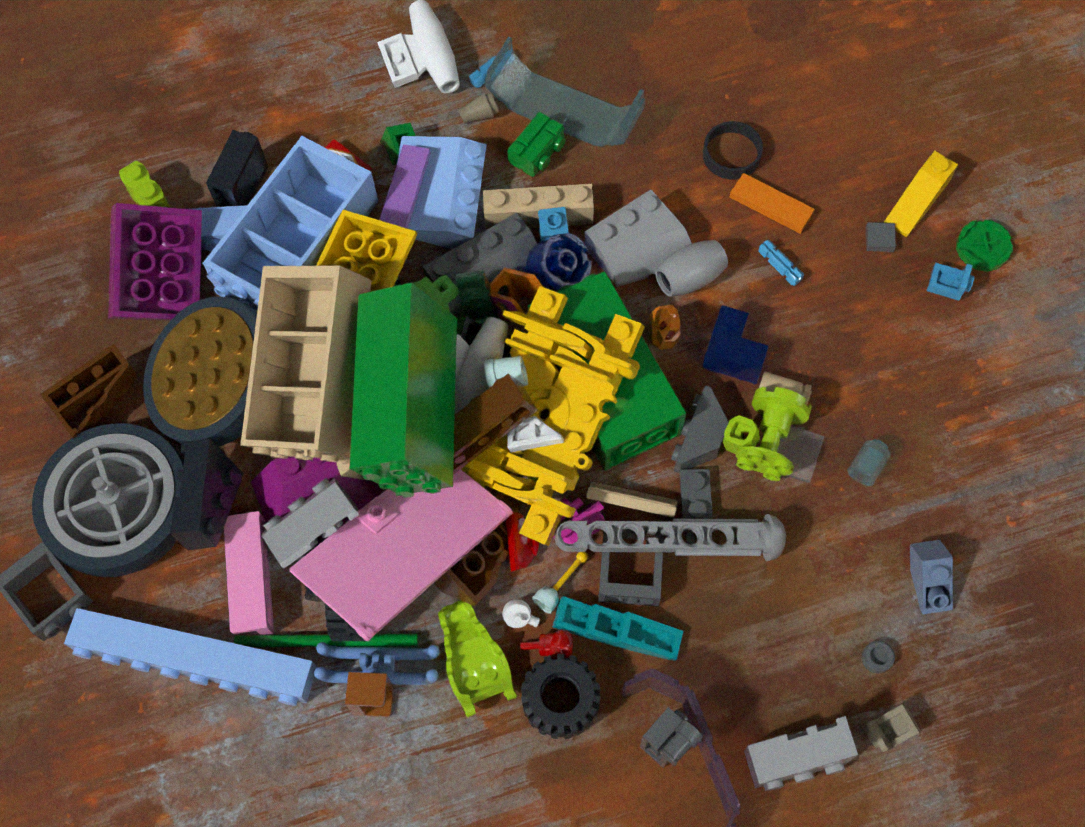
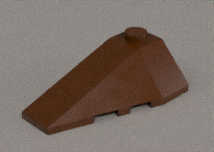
[433,492,528,606]

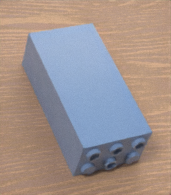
[203,136,378,310]

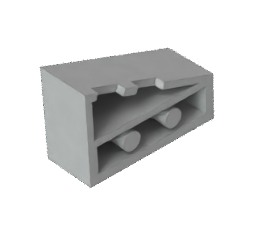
[744,716,858,791]

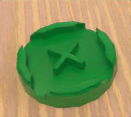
[956,219,1013,272]

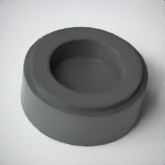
[862,641,895,674]

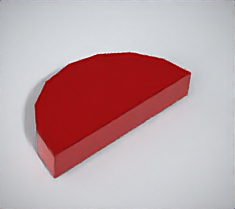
[506,512,539,572]

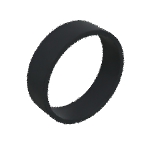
[703,121,763,180]

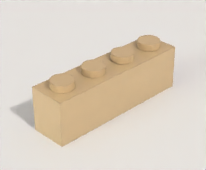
[483,184,594,230]

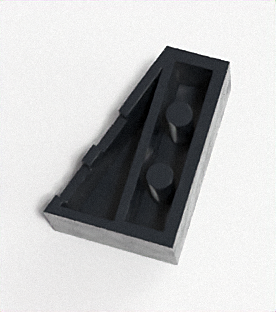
[170,438,244,551]

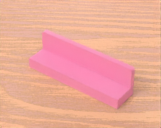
[224,511,274,635]

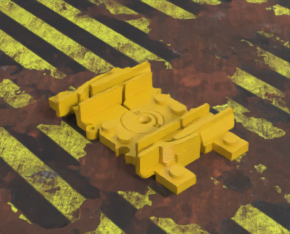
[461,286,645,546]

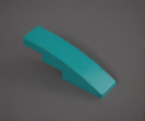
[552,596,683,661]

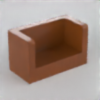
[345,672,394,717]

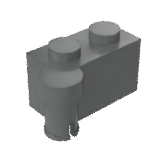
[640,707,703,768]

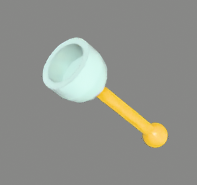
[532,552,588,614]

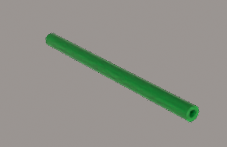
[234,634,418,647]

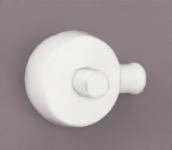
[502,599,540,628]

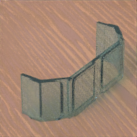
[485,36,645,147]

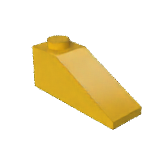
[884,151,958,238]

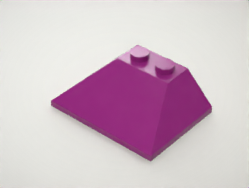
[251,456,382,544]

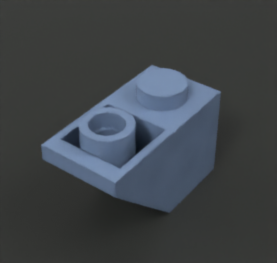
[910,540,953,614]

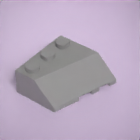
[585,189,692,287]
[262,477,359,569]

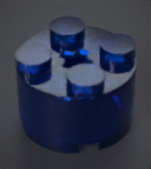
[524,233,591,292]

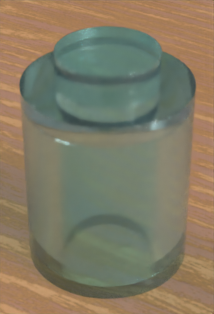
[847,439,891,486]

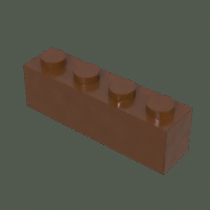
[453,373,538,475]

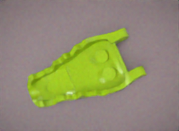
[438,601,517,717]

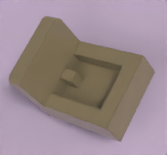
[866,704,921,752]

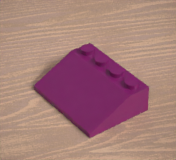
[108,203,202,321]

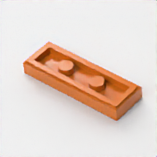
[729,173,815,234]

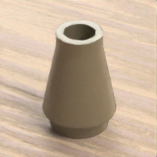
[459,93,499,124]

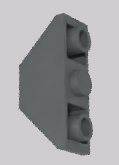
[671,386,729,473]

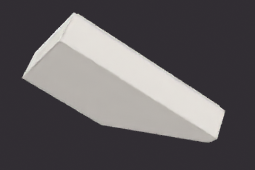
[507,416,564,452]

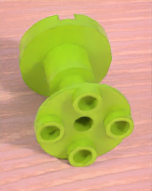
[736,387,812,481]

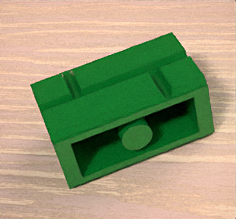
[507,112,566,177]

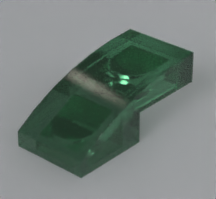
[456,270,498,324]

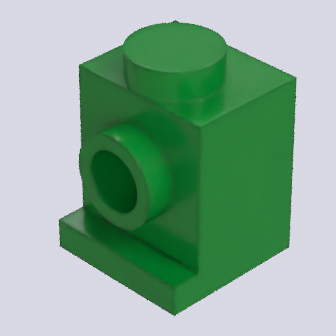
[380,123,416,165]

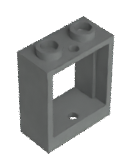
[598,529,664,606]
[0,542,93,641]

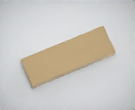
[586,482,677,518]

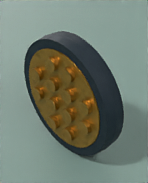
[143,297,257,447]

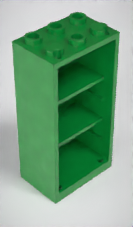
[528,271,686,471]
[349,283,457,498]

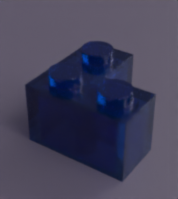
[702,305,769,384]

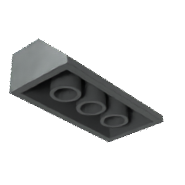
[423,213,547,318]

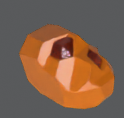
[648,305,681,350]

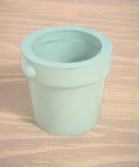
[484,356,528,388]

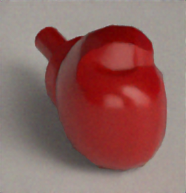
[520,629,573,659]

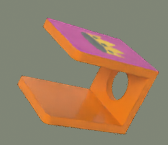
[481,267,543,323]

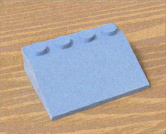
[397,136,487,249]

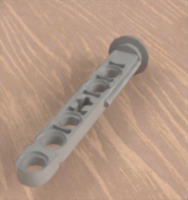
[555,514,786,561]

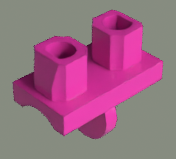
[553,497,606,544]

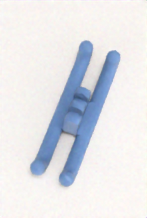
[314,642,440,685]

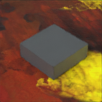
[865,222,896,252]

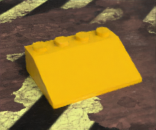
[316,210,418,292]

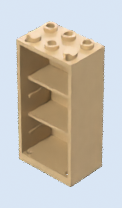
[241,266,372,462]

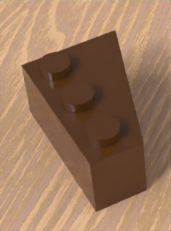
[40,344,138,439]

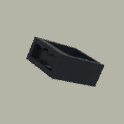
[206,130,268,207]

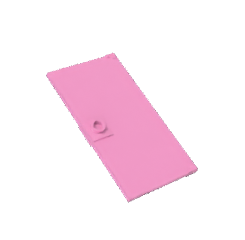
[290,469,513,641]

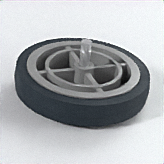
[32,423,184,577]

